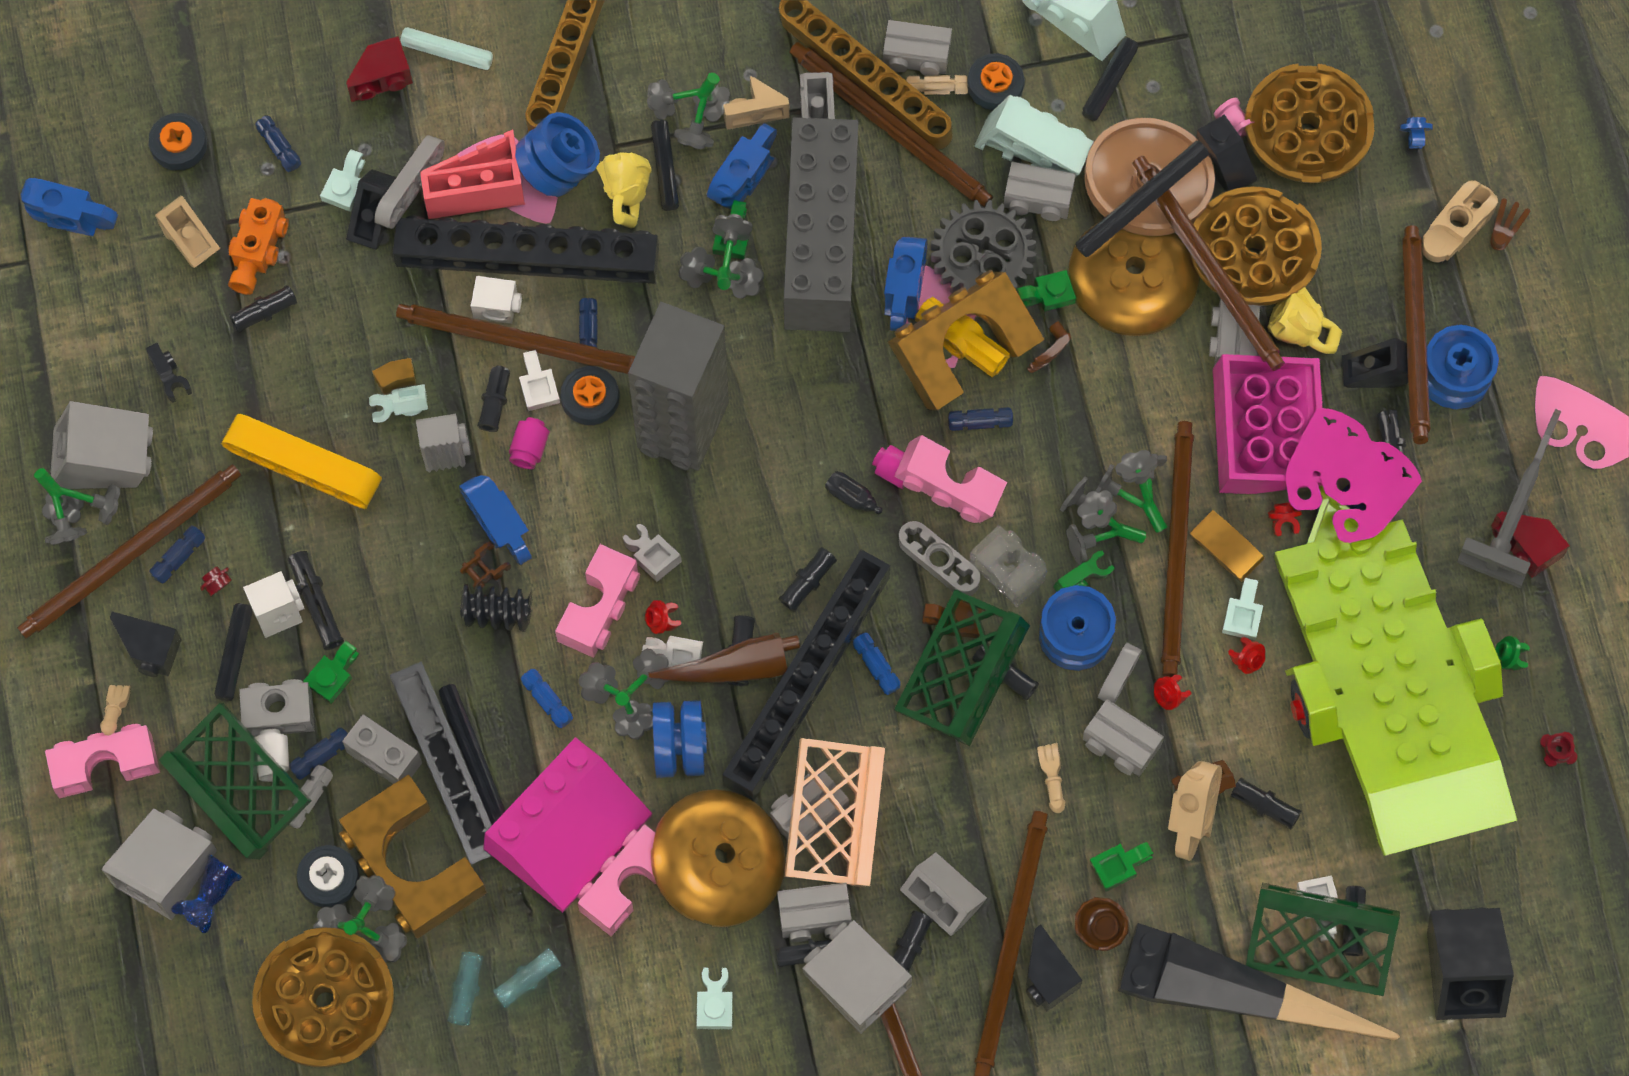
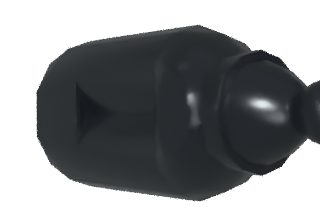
[825,471,883,514]

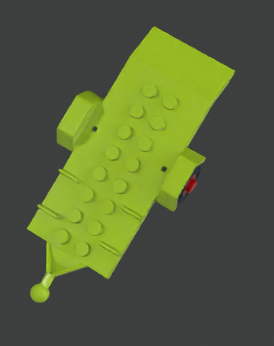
[1274,486,1517,856]

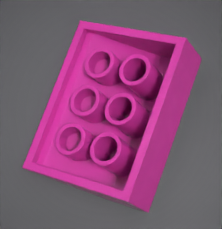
[1213,354,1323,494]
[484,737,652,913]

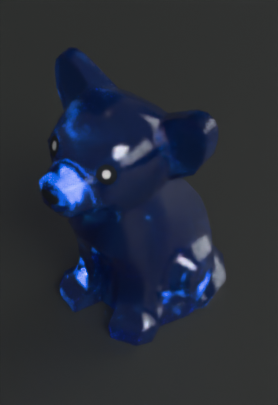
[171,854,242,933]

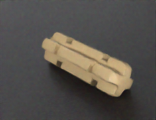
[906,75,968,95]

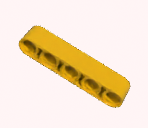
[221,414,382,509]

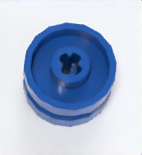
[515,112,600,197]
[1427,325,1499,410]
[1039,585,1116,671]
[653,700,707,778]

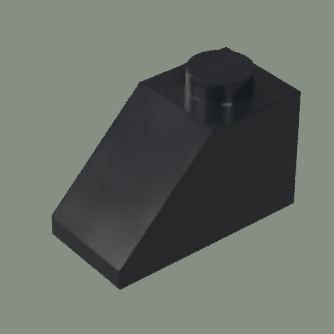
[1196,114,1257,192]
[346,169,397,250]
[1342,338,1409,388]
[110,612,182,677]
[1026,924,1083,1012]

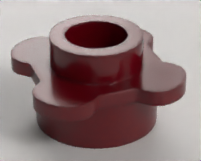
[200,566,232,596]
[1540,732,1578,767]

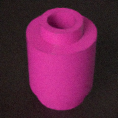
[509,417,550,469]
[872,445,910,490]

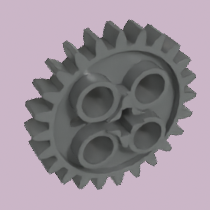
[931,200,1037,293]

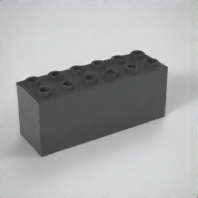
[784,117,858,332]
[628,302,729,471]

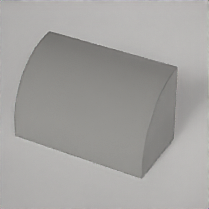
[900,853,987,936]

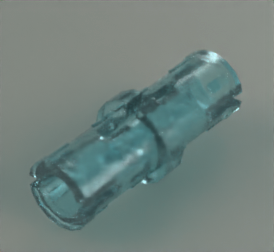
[493,948,561,1008]
[447,952,484,1026]

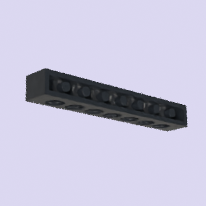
[393,215,659,284]
[723,549,890,802]

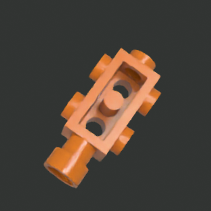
[228,198,289,295]

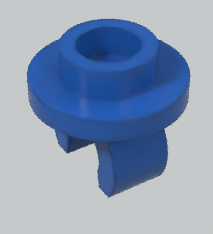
[1400,117,1433,149]

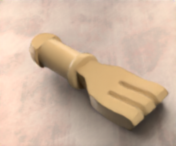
[100,685,130,735]
[1037,743,1065,813]

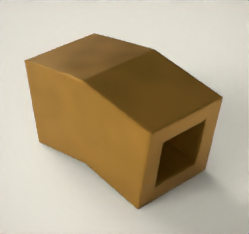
[372,358,416,395]

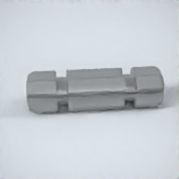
[288,765,333,829]

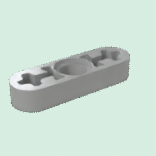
[899,521,980,596]

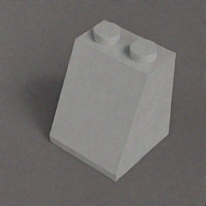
[51,401,153,489]
[102,808,217,920]
[802,920,912,1034]

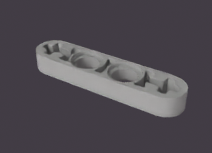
[375,135,445,229]

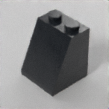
[1427,907,1514,1020]

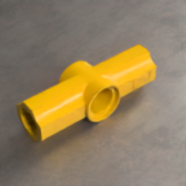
[915,296,1010,378]

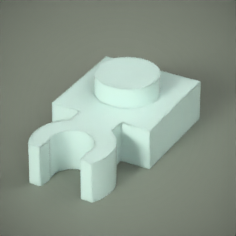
[697,968,733,1029]

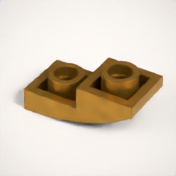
[1190,510,1265,582]

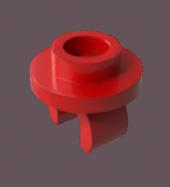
[1268,502,1302,536]
[645,600,681,634]
[1228,637,1266,674]
[1154,675,1191,710]

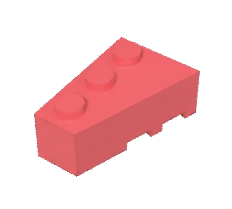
[420,129,525,219]

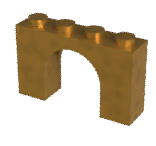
[888,270,1045,410]
[339,774,487,939]

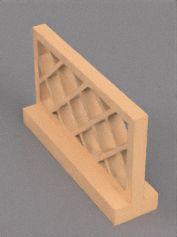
[784,738,885,887]

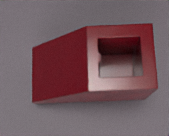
[346,36,413,102]
[1491,511,1570,578]

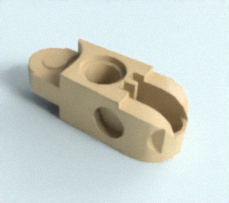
[1422,181,1498,262]
[1168,761,1222,861]

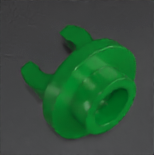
[1495,636,1530,670]

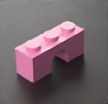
[894,435,1007,523]
[555,544,640,658]
[45,724,160,799]
[578,824,656,937]

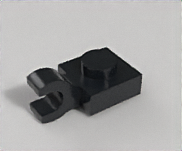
[145,343,192,403]

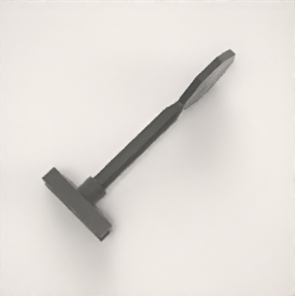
[1457,409,1561,588]

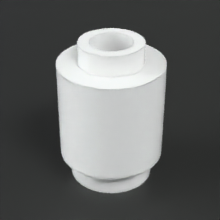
[255,729,289,782]

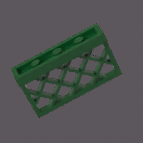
[894,590,1030,746]
[159,703,312,860]
[1246,882,1400,996]

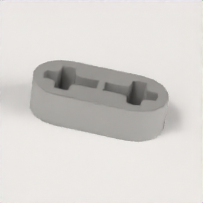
[1098,643,1142,704]

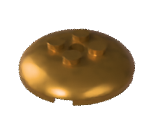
[1245,64,1375,183]
[1191,187,1322,306]
[1068,222,1199,336]
[651,789,785,927]
[252,928,394,1067]

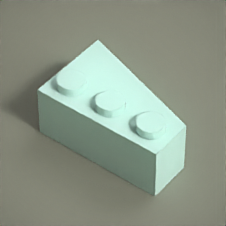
[1022,0,1126,61]
[974,95,1094,177]

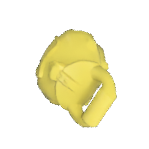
[596,152,652,228]
[1267,287,1342,354]

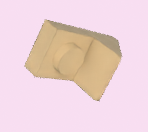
[723,76,789,130]
[155,196,220,268]

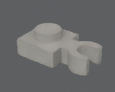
[623,524,682,582]

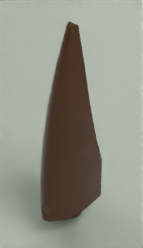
[648,633,800,683]

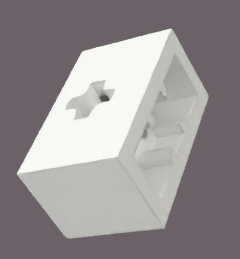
[243,571,305,638]

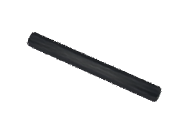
[1075,140,1209,257]
[439,684,505,825]

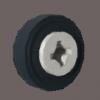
[296,845,360,908]

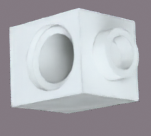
[471,276,522,324]

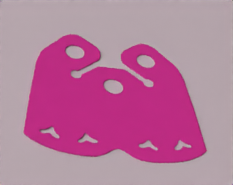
[1285,408,1422,543]

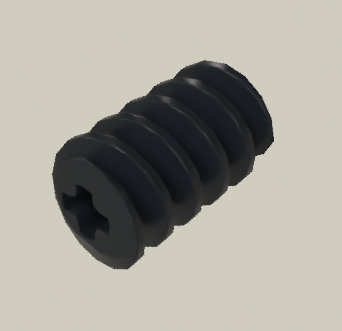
[460,584,532,632]

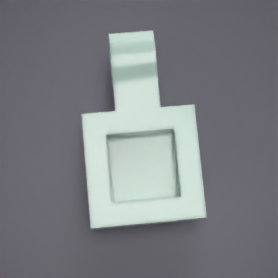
[320,149,365,212]
[369,384,428,423]
[1222,578,1263,641]

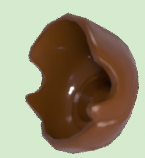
[1075,897,1129,951]

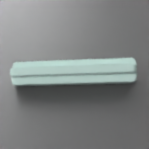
[400,27,493,70]

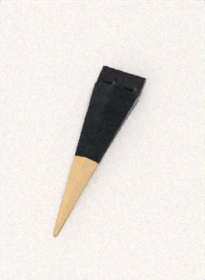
[1118,923,1400,1040]

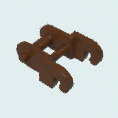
[460,542,511,590]

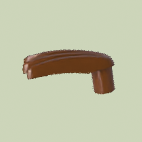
[1490,198,1530,251]
[1027,321,1071,373]

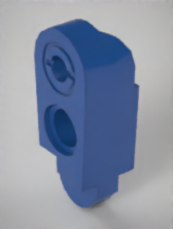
[707,123,777,209]
[21,178,118,236]
[884,237,927,331]
[459,475,532,565]

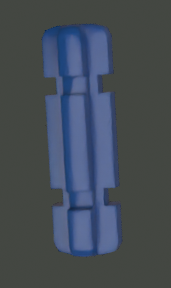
[853,633,901,695]
[521,669,573,728]

